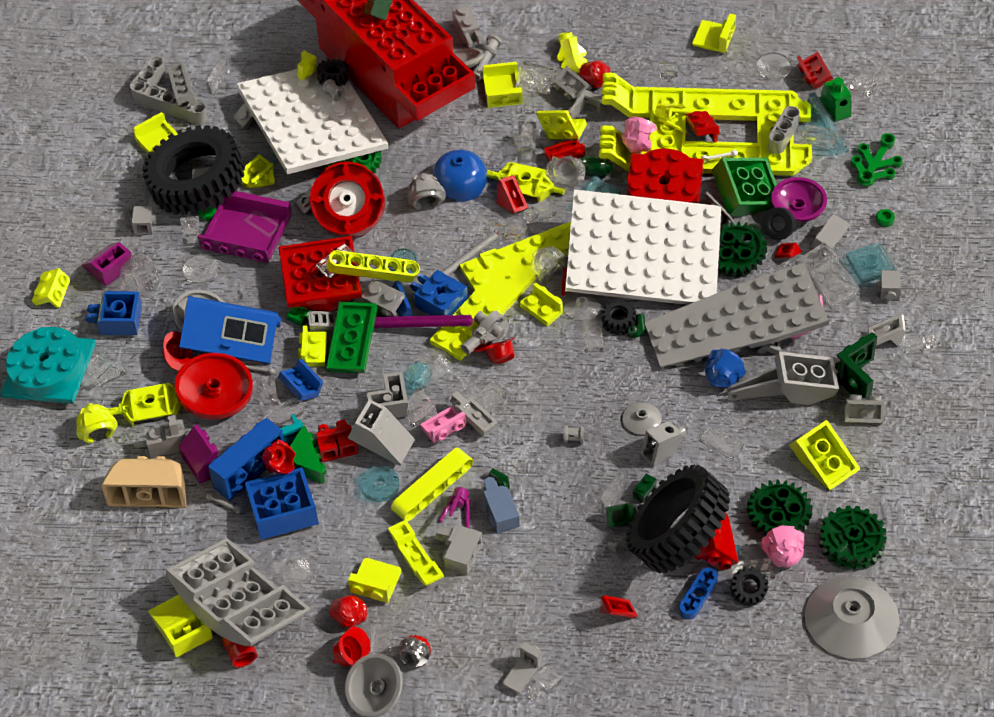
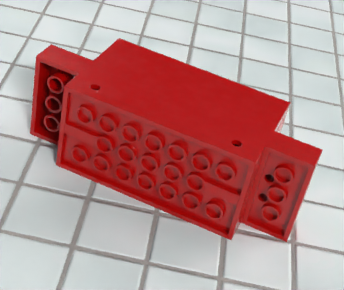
[297,0,475,129]

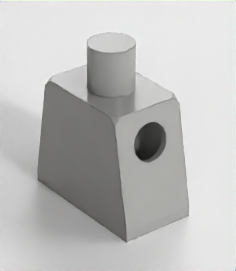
[641,421,686,467]

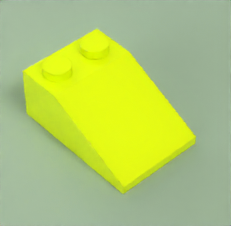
[789,420,861,491]

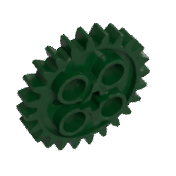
[718,221,767,277]
[747,479,813,536]

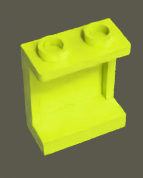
[482,62,523,108]
[133,112,177,153]

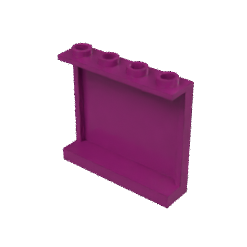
[198,191,292,263]

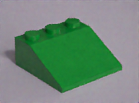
[712,158,777,216]

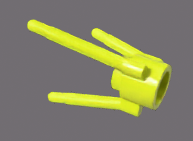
[655,103,694,134]

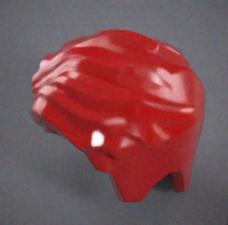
[579,60,611,88]
[262,439,296,474]
[329,595,367,628]

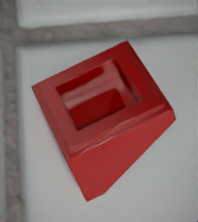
[774,243,801,258]

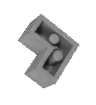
[367,371,409,418]

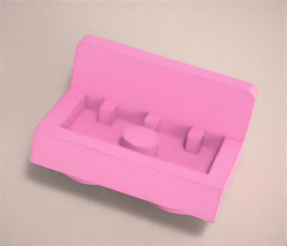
[421,405,466,444]

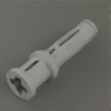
[473,34,501,81]

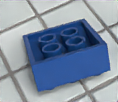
[245,467,319,540]

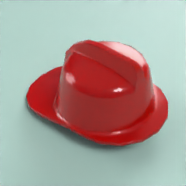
[162,331,193,371]
[473,337,515,364]
[332,627,371,667]

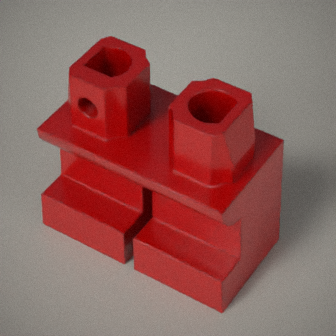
[316,419,358,462]

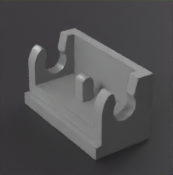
[811,214,850,255]

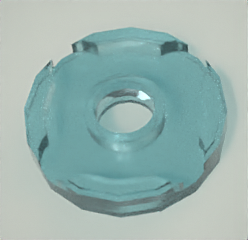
[360,466,400,502]

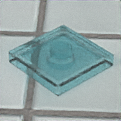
[846,243,896,284]

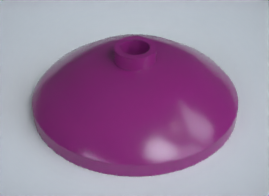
[772,177,827,222]

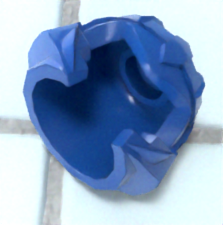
[705,348,746,388]

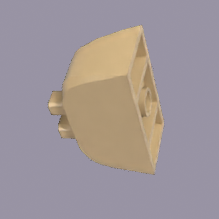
[102,456,186,508]

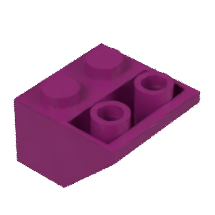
[82,242,134,287]
[179,424,219,484]

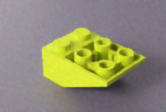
[148,595,213,658]

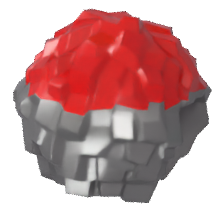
[399,635,431,669]

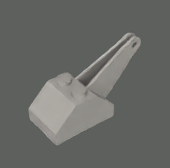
[726,351,839,405]

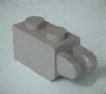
[452,4,483,48]

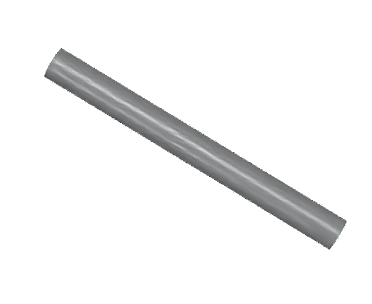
[442,232,498,276]

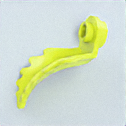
[557,32,588,74]

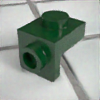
[605,503,637,527]

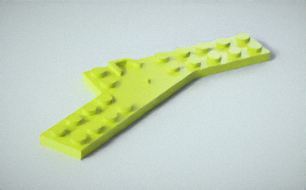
[430,221,571,361]

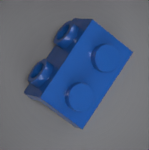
[278,359,323,401]

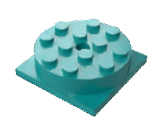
[0,327,96,404]

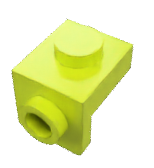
[297,50,317,80]

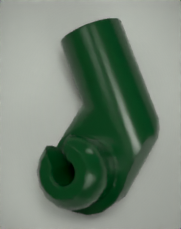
[628,314,646,338]
[488,468,510,490]

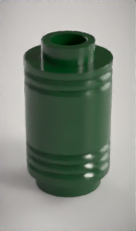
[578,156,612,177]

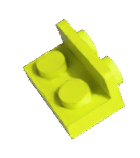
[520,283,563,327]
[298,326,328,367]

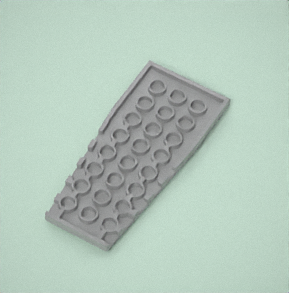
[645,263,829,370]

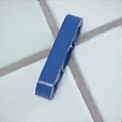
[679,568,718,620]

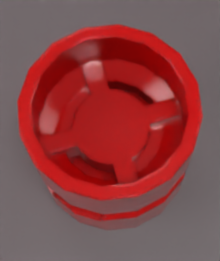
[222,637,258,668]

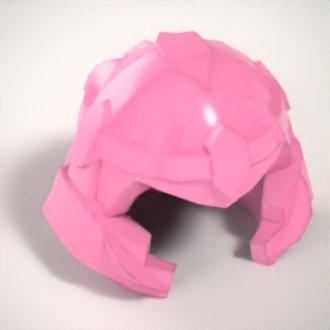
[622,117,657,154]
[761,526,804,568]

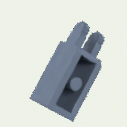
[481,477,520,534]

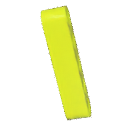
[326,250,420,283]
[391,447,473,522]

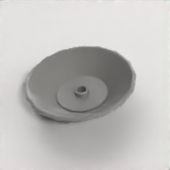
[804,577,900,659]

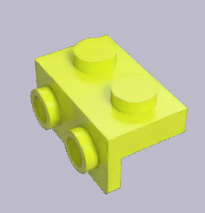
[32,268,70,308]

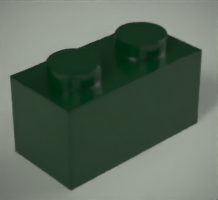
[633,474,657,503]

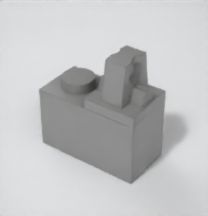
[144,415,186,458]
[436,524,482,576]

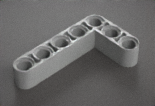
[130,57,208,125]

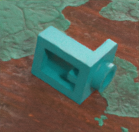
[280,414,304,444]

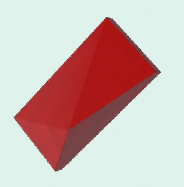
[496,175,528,214]
[600,595,638,618]

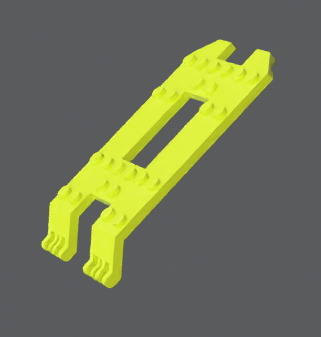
[599,73,812,176]

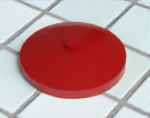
[175,353,253,419]

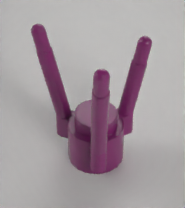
[439,487,471,528]

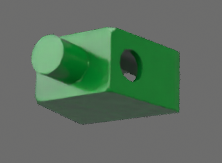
[820,77,852,122]

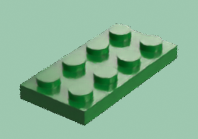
[327,302,378,373]

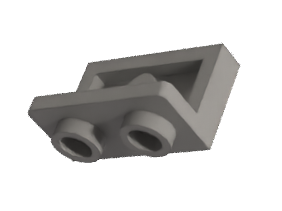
[550,66,592,101]
[361,279,405,317]
[844,395,886,423]

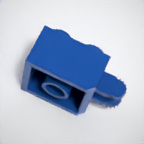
[410,270,468,316]
[85,291,143,335]

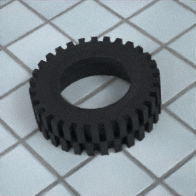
[142,125,245,215]
[626,465,730,573]

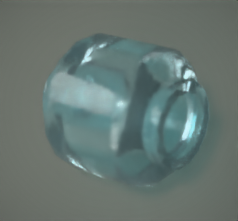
[404,361,432,391]

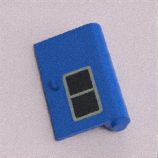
[179,296,281,364]

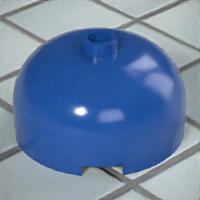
[433,149,487,202]

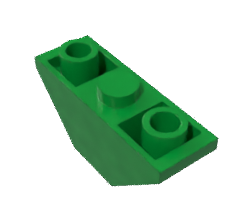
[290,426,327,484]

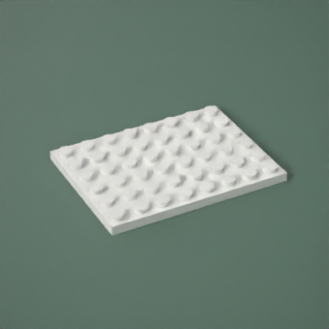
[237,64,388,174]
[565,189,721,305]

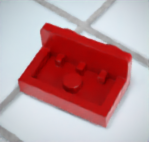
[797,51,834,90]
[686,111,720,142]
[544,139,585,168]

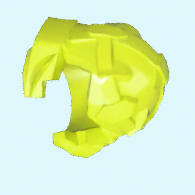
[76,403,118,444]

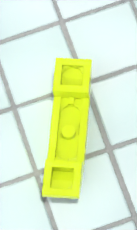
[388,520,444,586]

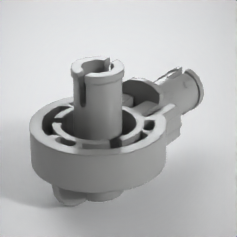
[461,311,509,355]

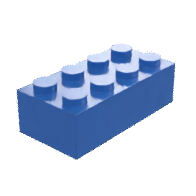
[208,418,285,501]

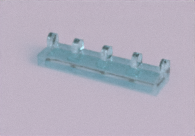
[807,92,849,156]

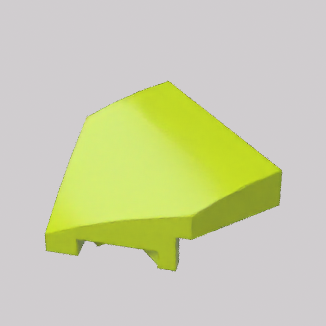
[241,154,275,189]

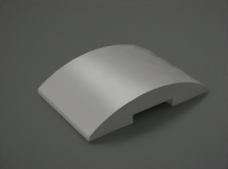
[166,538,311,646]

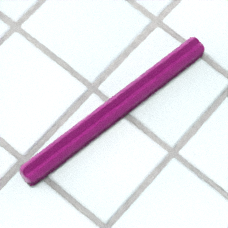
[374,315,473,328]

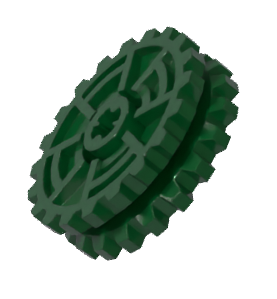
[819,505,887,571]

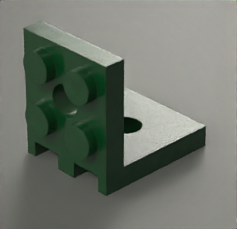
[835,332,877,398]

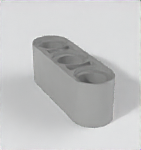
[768,106,800,154]

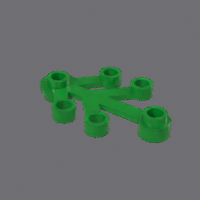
[851,133,903,187]

